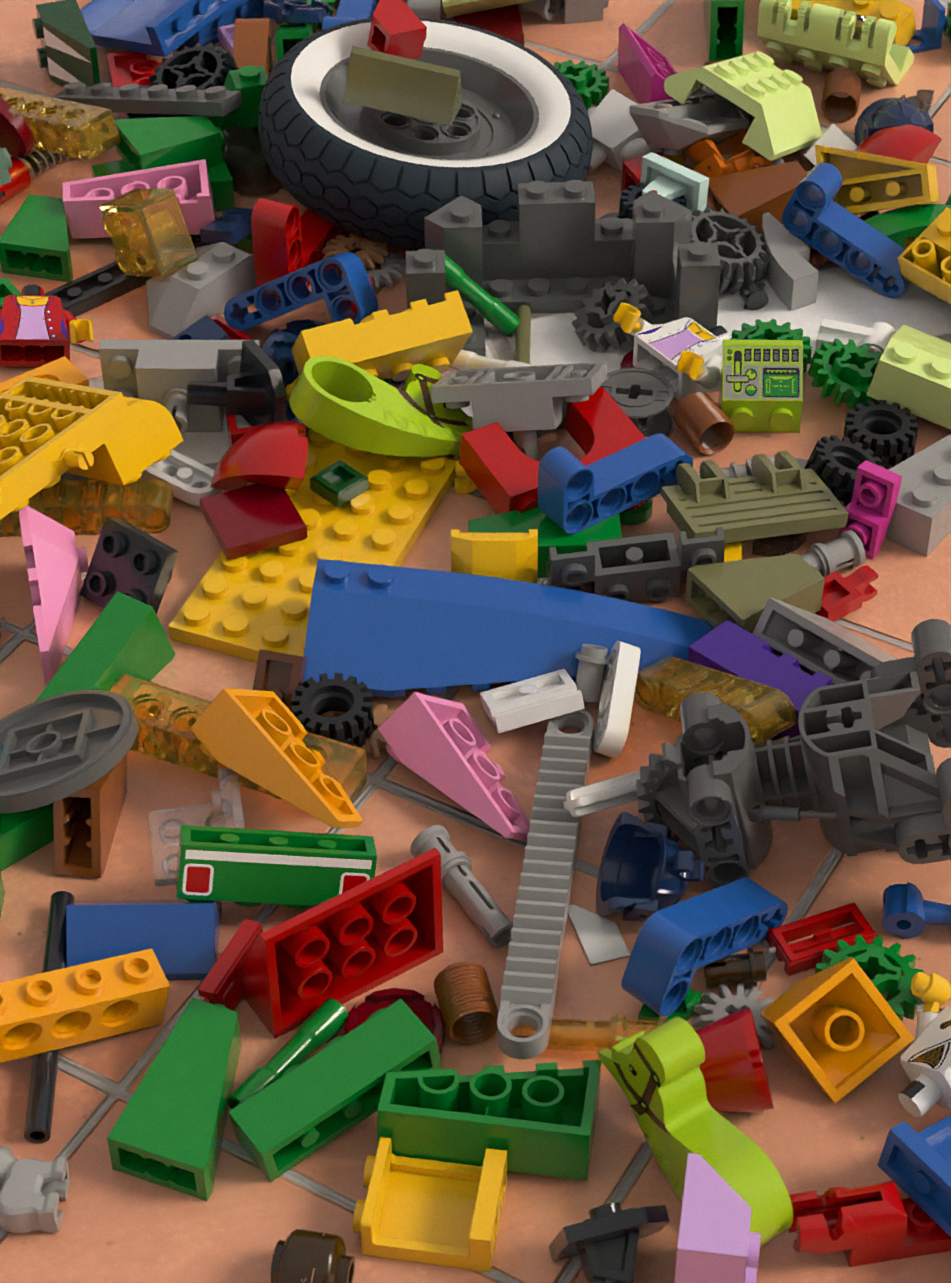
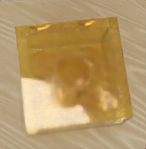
[99,189,199,277]

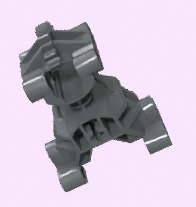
[636,619,951,888]

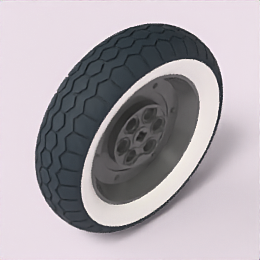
[258,17,593,249]

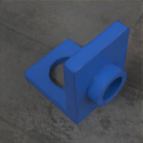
[905,0,946,54]

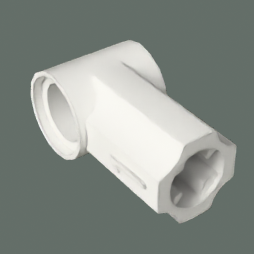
[815,318,896,354]

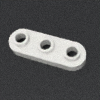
[139,450,222,507]

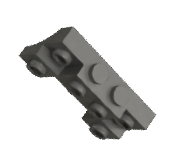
[546,527,725,602]

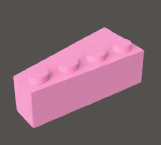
[62,159,216,239]

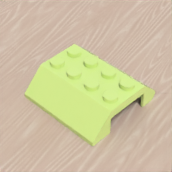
[757,0,915,87]
[664,52,821,161]

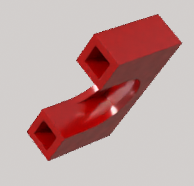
[459,387,645,514]

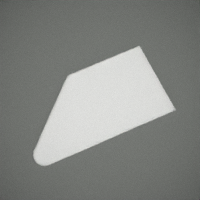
[568,904,630,965]

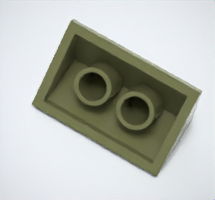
[344,46,462,126]

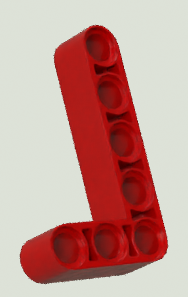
[251,198,349,298]

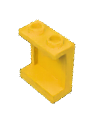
[353,1137,507,1272]

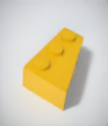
[815,145,940,214]

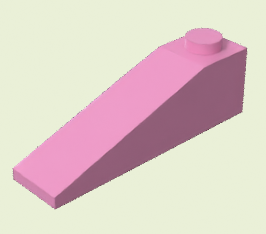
[18,506,89,684]
[378,692,530,841]

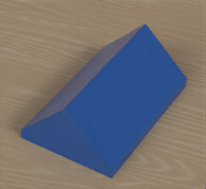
[66,899,222,981]

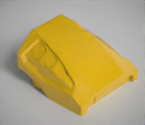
[451,529,538,584]

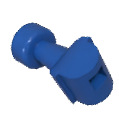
[882,882,951,939]

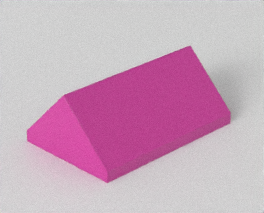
[618,23,677,104]

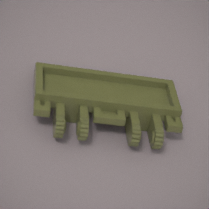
[660,451,849,543]

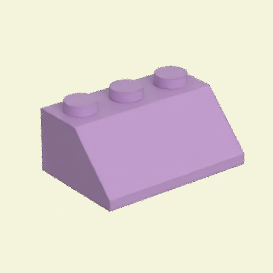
[675,1153,761,1283]

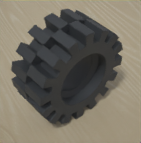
[844,400,918,470]
[804,435,884,506]
[291,673,374,756]

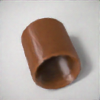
[821,68,862,122]
[673,392,735,455]
[434,961,498,1045]

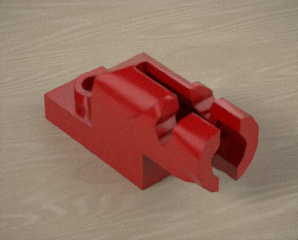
[788,1180,951,1267]

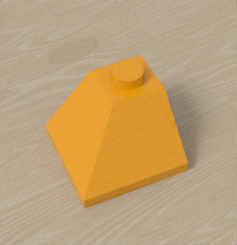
[759,957,914,1104]

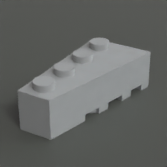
[885,434,951,557]

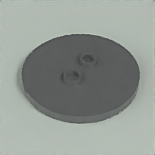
[0,690,139,813]

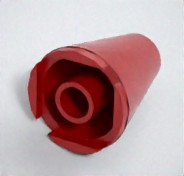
[695,1009,774,1112]

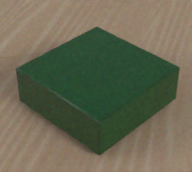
[310,460,369,508]

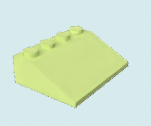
[867,324,951,430]

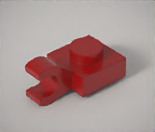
[815,565,878,622]

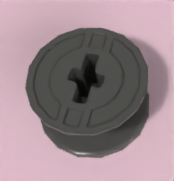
[599,368,674,437]

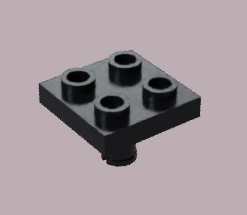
[80,516,179,615]

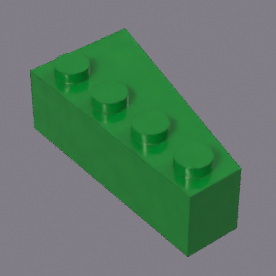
[377,1060,601,1180]

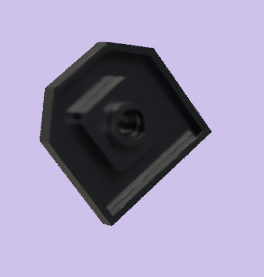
[186,340,287,427]
[549,1202,670,1283]

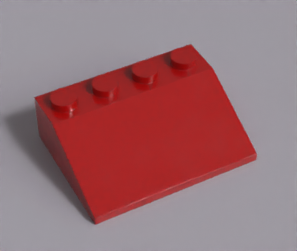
[241,848,444,1039]

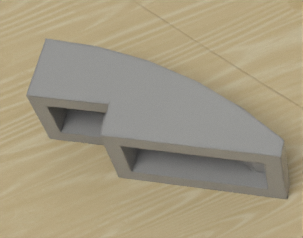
[761,212,819,311]

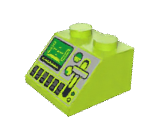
[718,339,803,433]

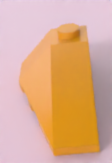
[190,688,363,828]

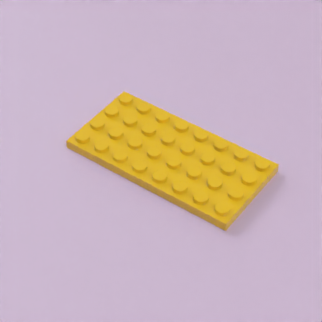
[168,430,458,663]

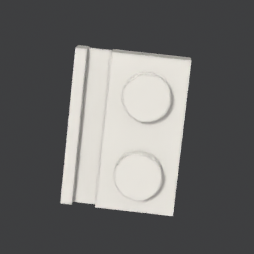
[480,669,585,733]

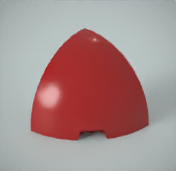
[854,124,942,164]
[210,421,308,491]

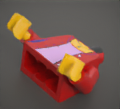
[0,284,94,367]

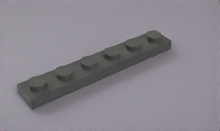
[51,82,243,116]

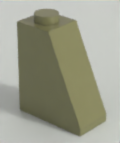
[685,554,825,634]

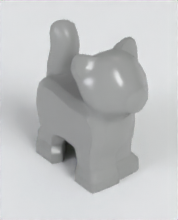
[0,1145,70,1233]

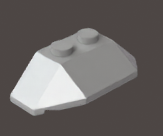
[629,93,749,155]
[146,242,257,340]
[753,598,898,685]

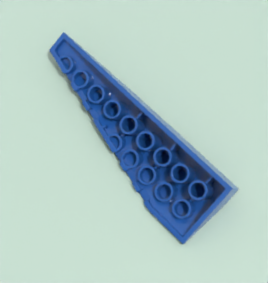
[302,559,715,697]

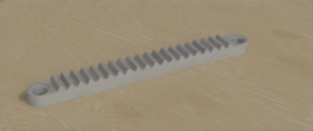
[497,709,594,1060]

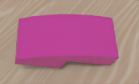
[838,460,902,559]

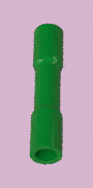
[434,248,520,336]
[227,998,348,1110]

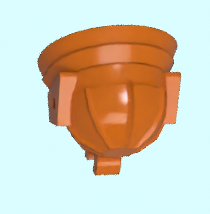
[685,129,772,178]

